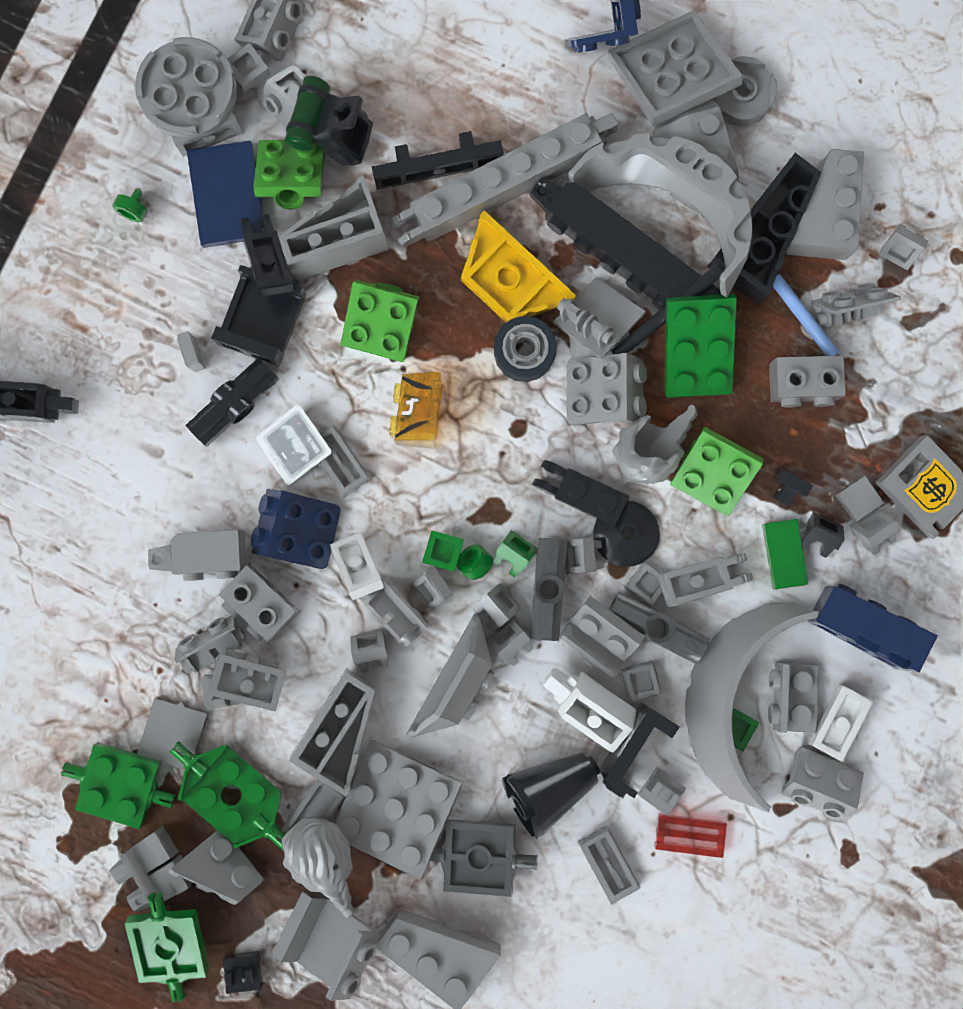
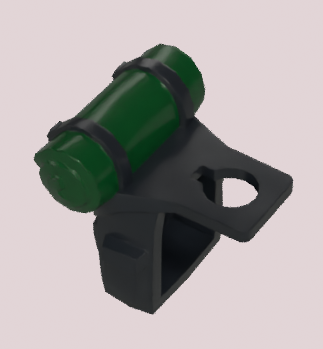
[285,76,373,166]

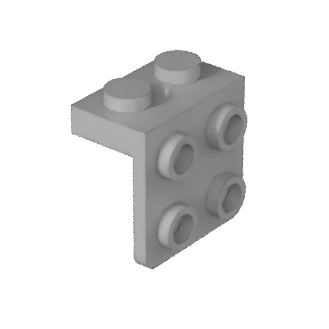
[567,353,647,425]

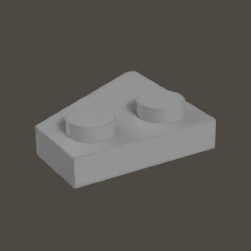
[168,830,264,905]

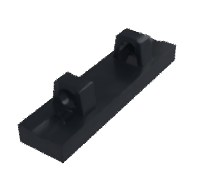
[371,131,504,190]

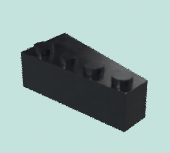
[707,152,822,306]

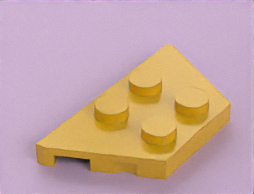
[461,210,576,323]

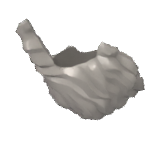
[612,405,698,484]
[282,817,354,919]

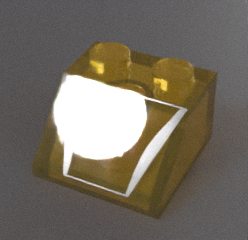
[389,372,443,449]

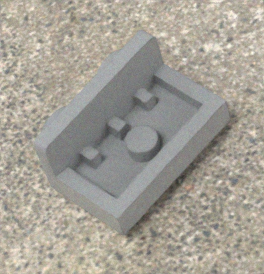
[781,746,864,819]

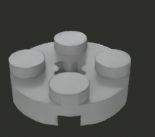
[713,56,777,124]

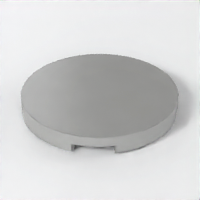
[135,37,237,138]

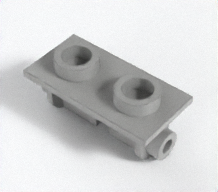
[362,576,428,646]
[175,615,246,673]

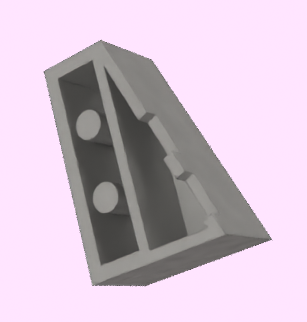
[786,149,864,260]
[278,175,389,281]
[289,668,375,798]

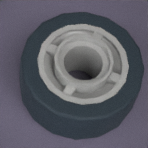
[494,316,557,382]

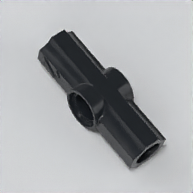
[185,357,279,447]

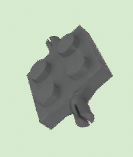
[431,819,538,897]

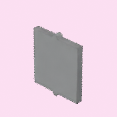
[137,698,209,769]

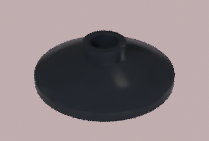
[593,501,660,567]

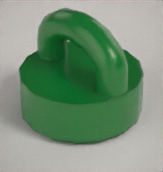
[112,188,148,223]
[457,544,493,580]

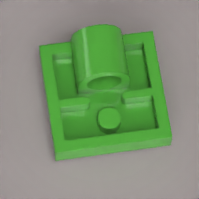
[253,140,325,210]
[340,280,420,362]
[670,427,764,517]

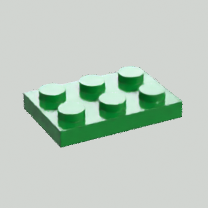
[664,294,736,398]

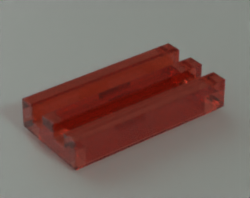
[654,813,727,858]

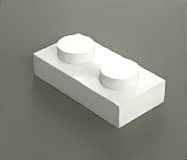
[330,532,384,601]
[809,685,873,762]

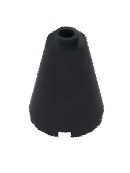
[502,753,600,839]

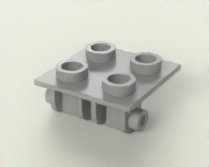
[553,277,646,359]
[811,283,901,327]

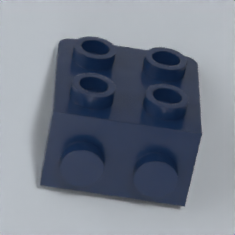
[565,0,641,53]
[251,489,341,569]

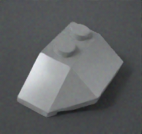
[652,99,739,221]
[406,614,495,737]

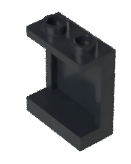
[211,265,307,367]
[599,702,680,798]

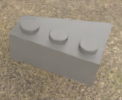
[376,909,501,1009]

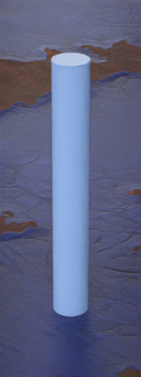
[773,274,840,356]

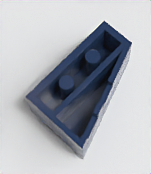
[807,583,938,673]

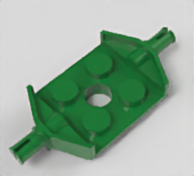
[169,741,286,851]

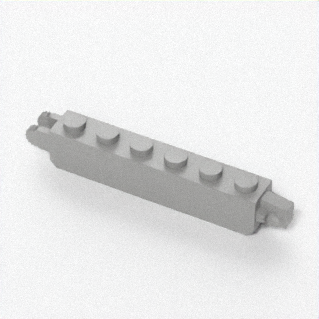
[389,113,619,247]

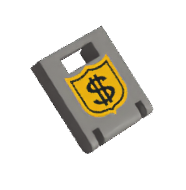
[875,435,963,539]

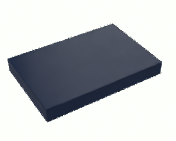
[186,140,264,248]

